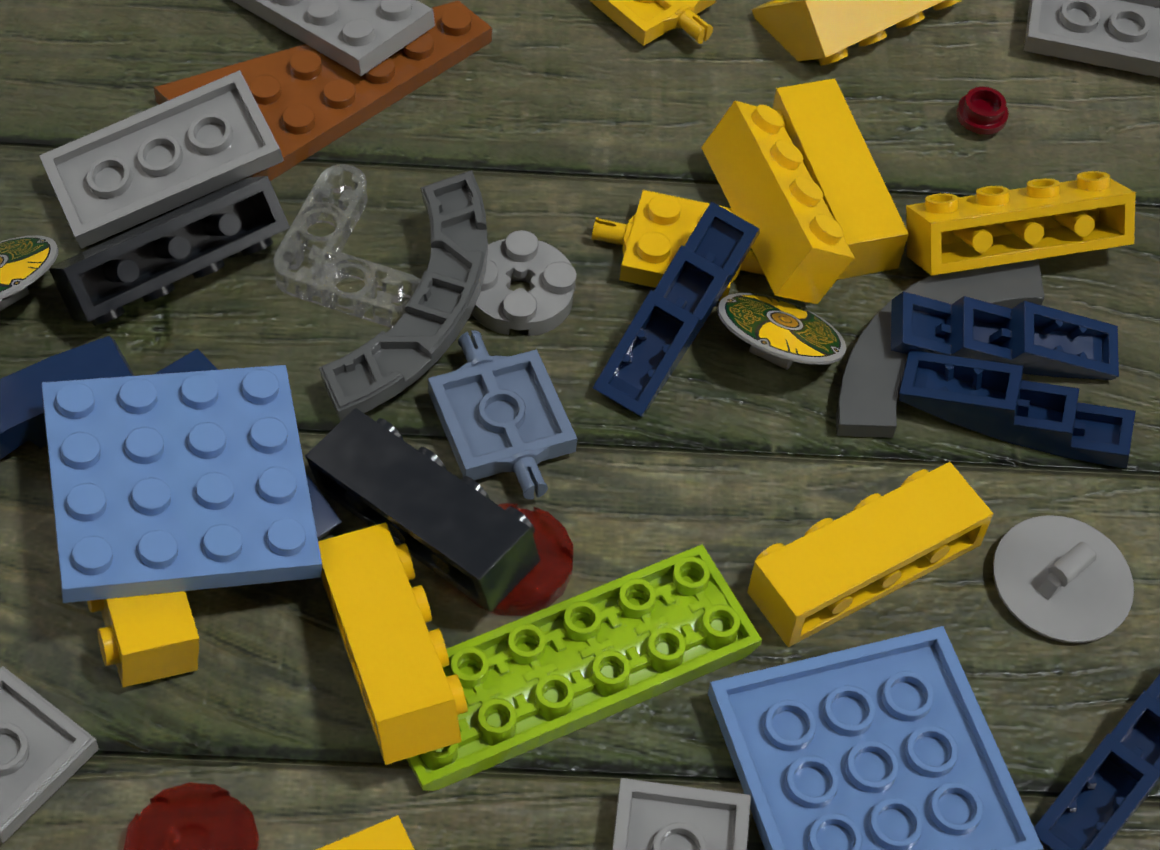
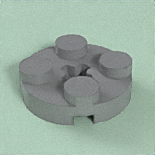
[471,230,577,336]

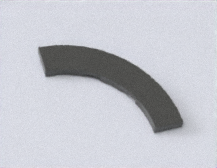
[319,170,488,422]
[836,259,1045,438]

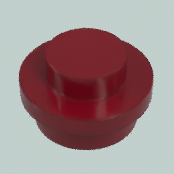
[956,87,1009,135]

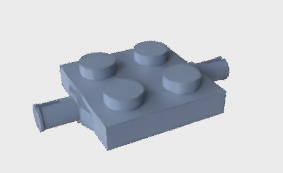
[428,330,577,499]

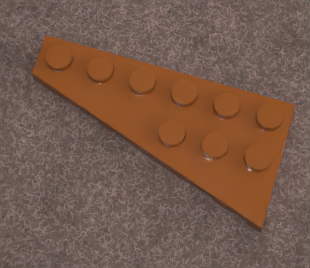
[154,0,492,181]

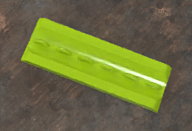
[407,544,762,791]

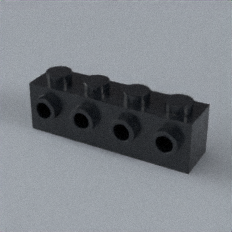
[49,176,290,326]
[305,408,541,612]

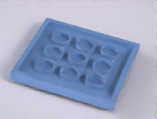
[42,365,322,603]
[708,626,1043,850]

